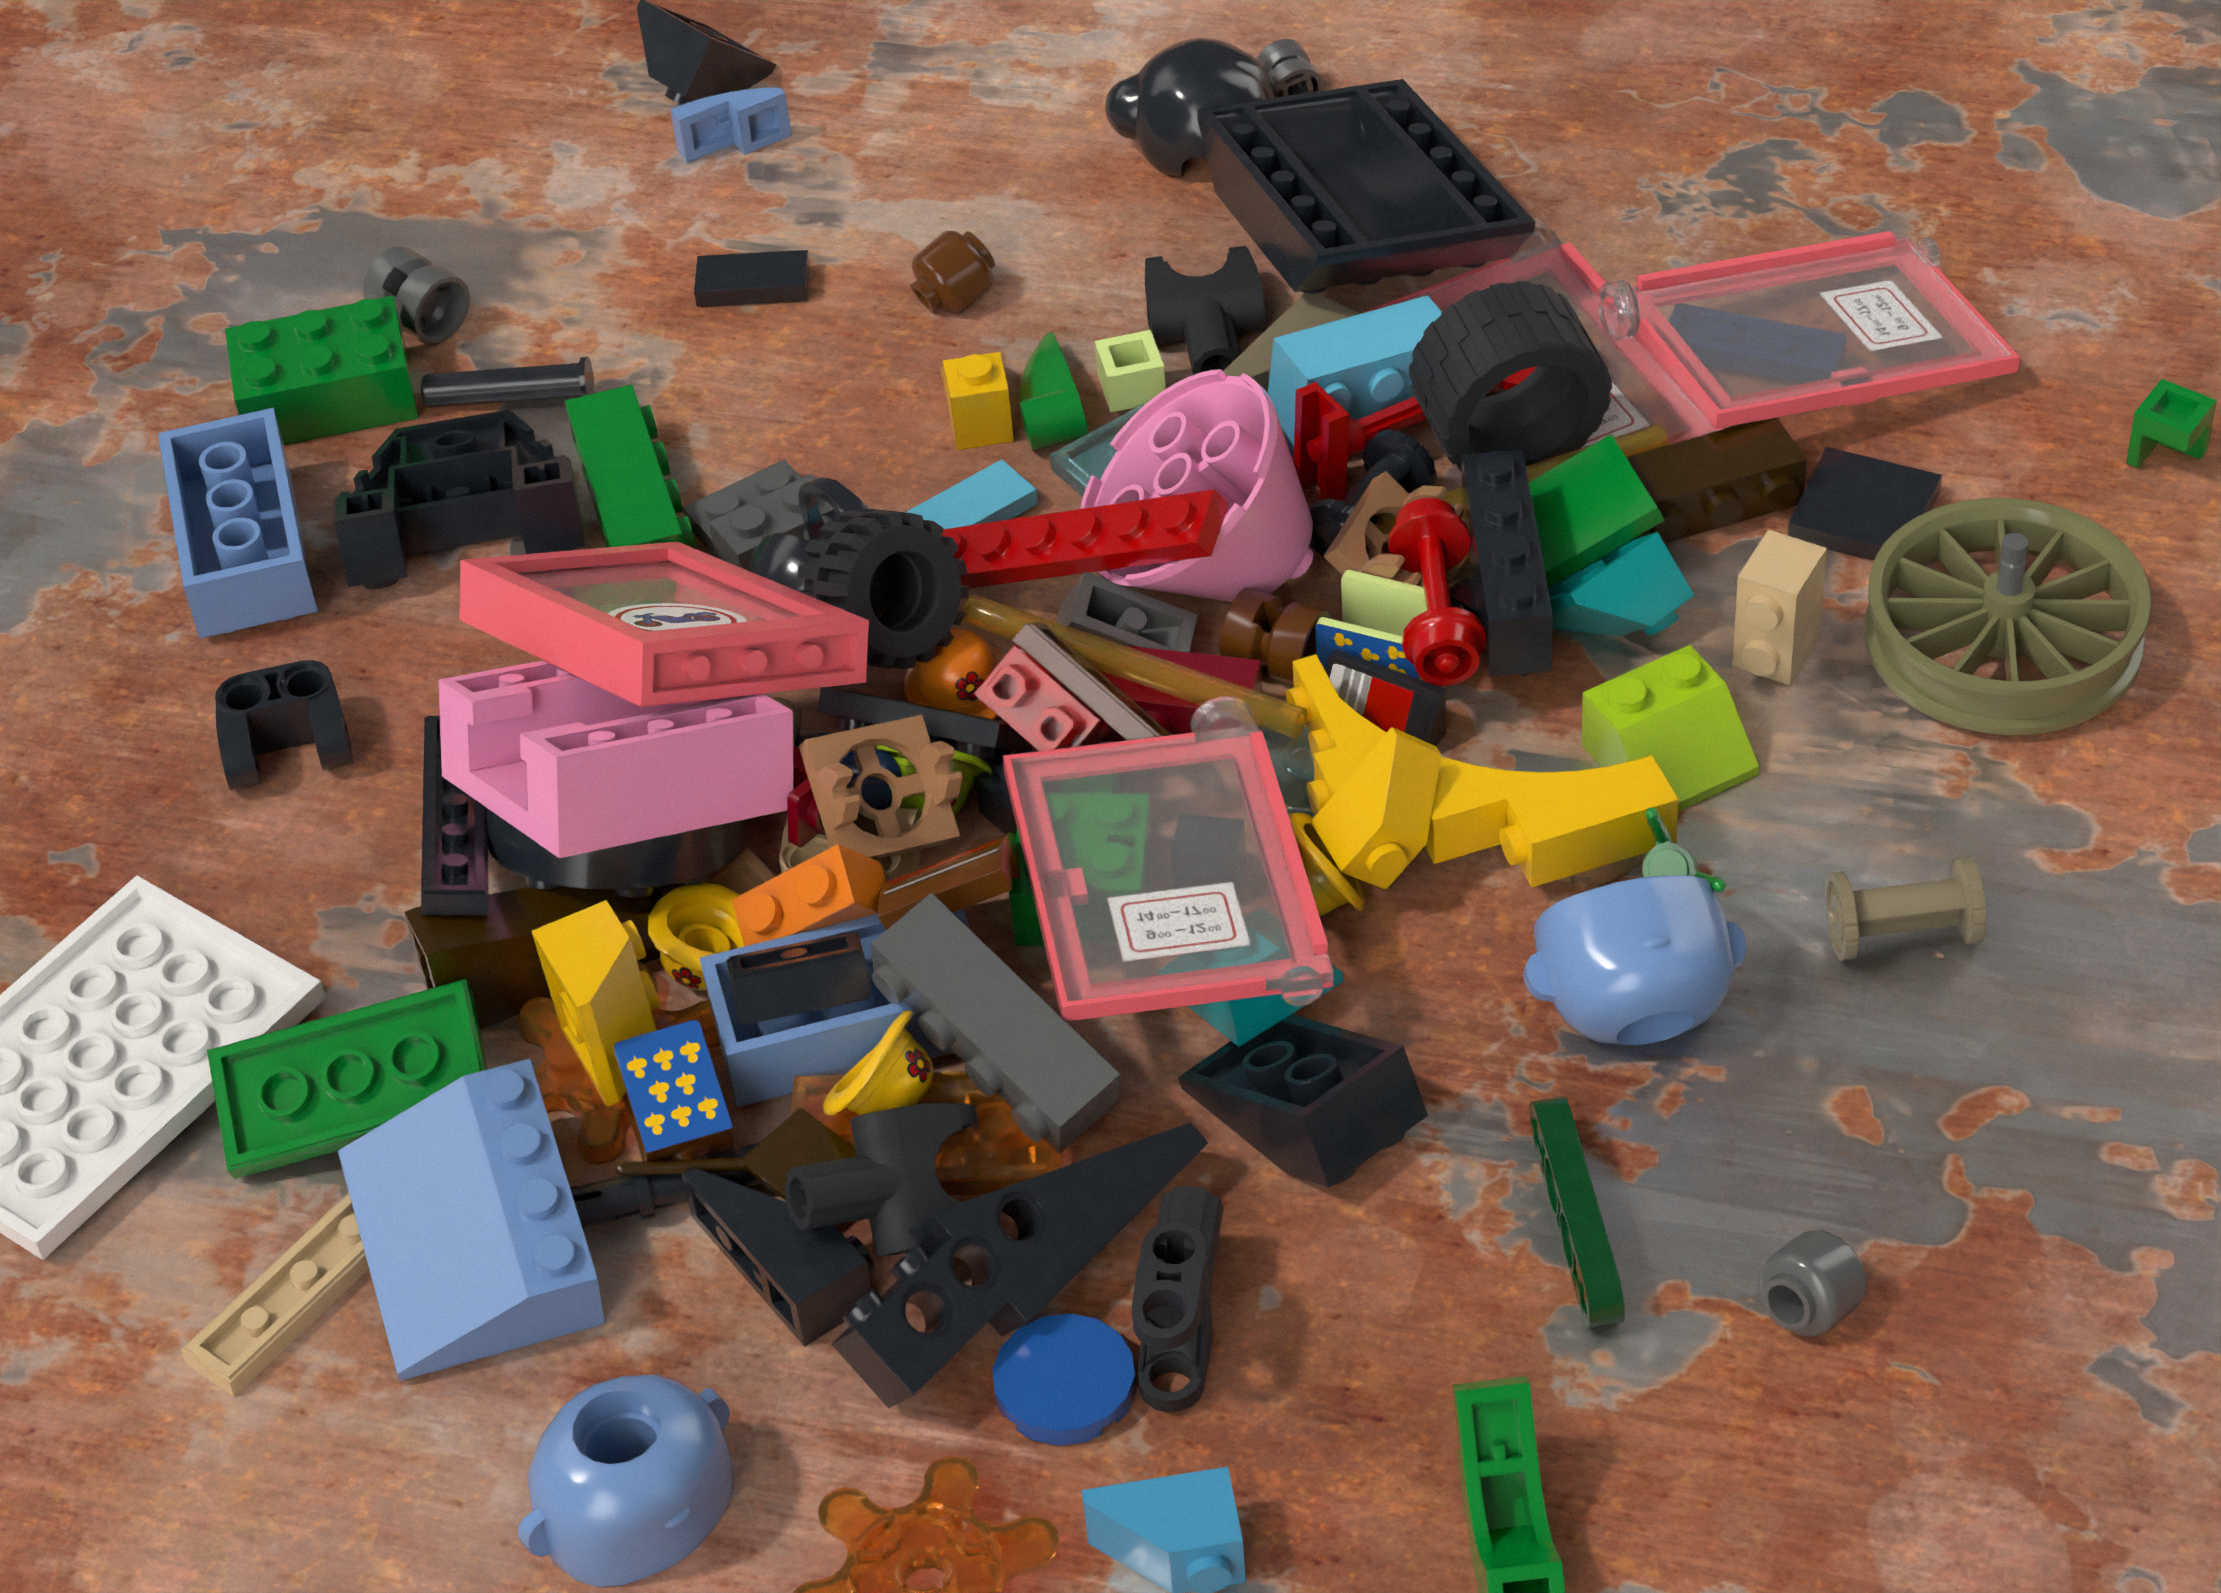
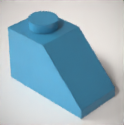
[1081,1467,1246,1593]

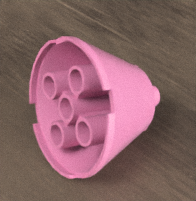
[1080,369,1313,602]

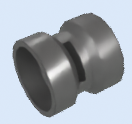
[1257,39,1324,97]

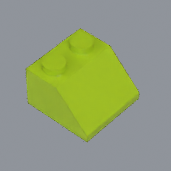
[1581,645,1759,812]

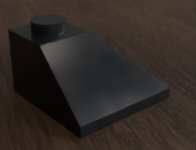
[637,0,776,105]

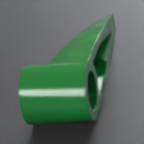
[1018,331,1089,451]

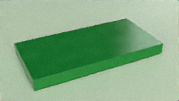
[207,979,488,1179]

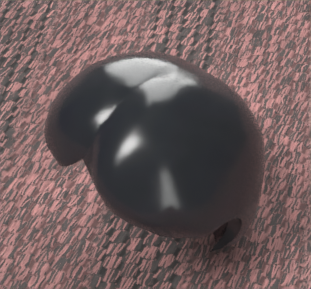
[1105,38,1278,178]

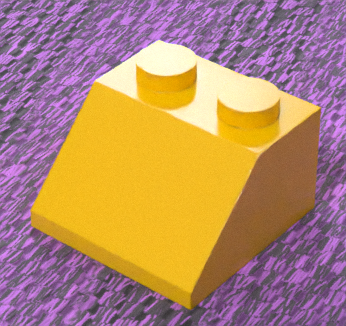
[531,900,660,1107]

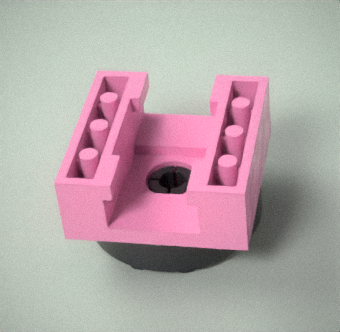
[438,660,793,898]

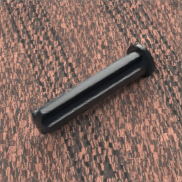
[420,356,594,408]

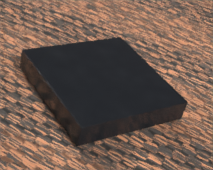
[1788,447,1942,560]

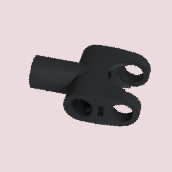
[1145,245,1266,375]
[785,1103,979,1258]
[1131,1186,1224,1412]

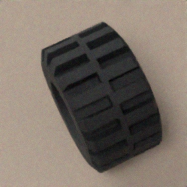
[797,508,969,669]

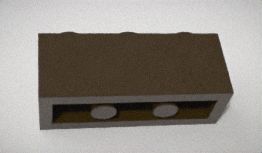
[1626,417,1806,544]

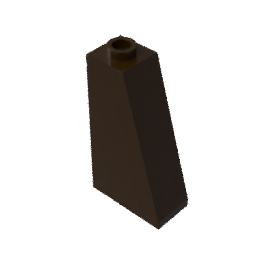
[404,886,663,1030]

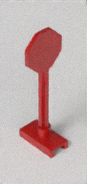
[1293,366,1537,501]

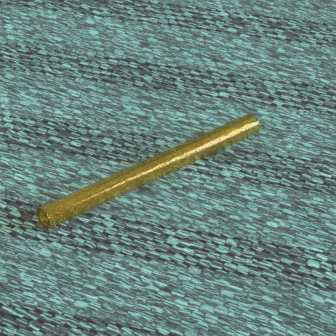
[962,594,1308,738]

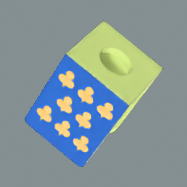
[1315,570,1427,681]

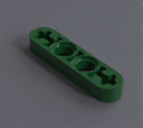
[1529,1096,1625,1328]

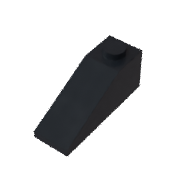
[682,1167,874,1347]

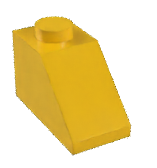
[941,352,1014,450]
[1311,727,1441,890]

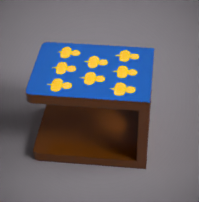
[614,1020,733,1161]

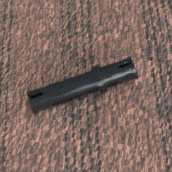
[570,1142,764,1229]

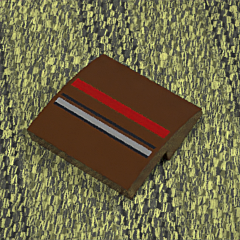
[878,833,1020,931]

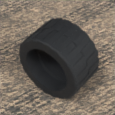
[1409,281,1612,477]

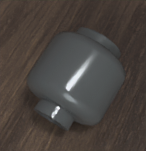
[1759,1230,1867,1336]

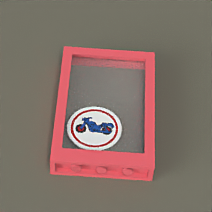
[459,542,869,707]

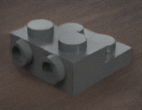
[683,459,835,570]

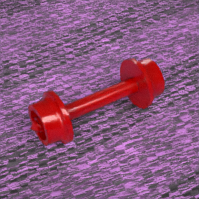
[1388,498,1487,686]

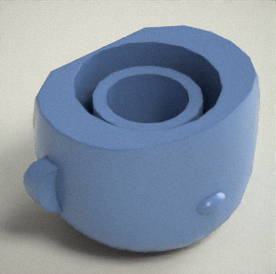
[1522,875,1746,1045]
[518,1374,734,1587]

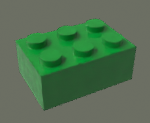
[225,296,419,445]

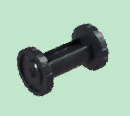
[1309,430,1437,562]

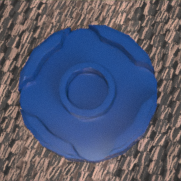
[992,1313,1136,1446]

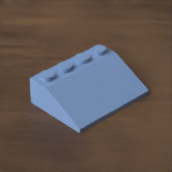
[338,1058,605,1381]

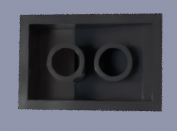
[1178,1014,1428,1188]

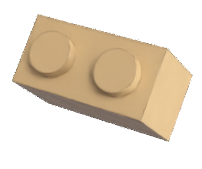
[1732,529,1827,686]

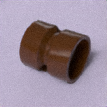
[1220,588,1332,685]

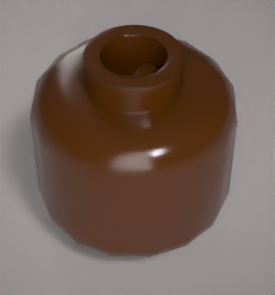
[911,231,995,314]

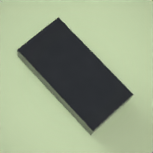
[694,250,810,307]

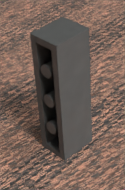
[871,893,1120,1154]

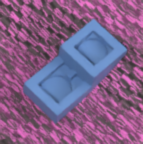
[670,87,792,163]

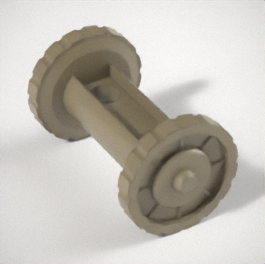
[1825,855,1987,961]

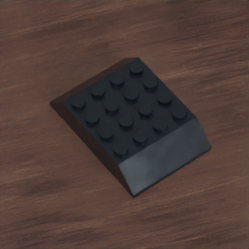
[1197,79,1535,294]

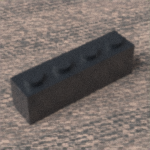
[1462,450,1553,676]

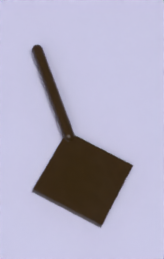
[615,1107,857,1201]

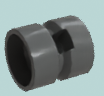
[363,246,470,344]

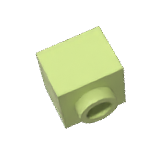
[1095,330,1166,413]

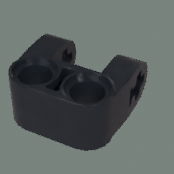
[215,660,354,791]

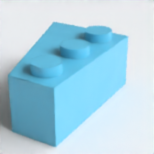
[1268,295,1442,460]

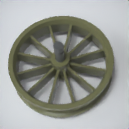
[1865,498,2151,735]

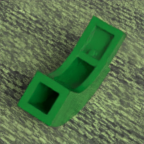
[1452,1376,1565,1593]

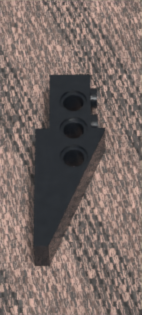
[831,1122,1208,1409]

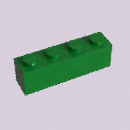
[565,384,696,549]

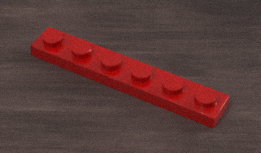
[941,489,1229,589]

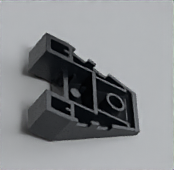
[334,409,585,589]

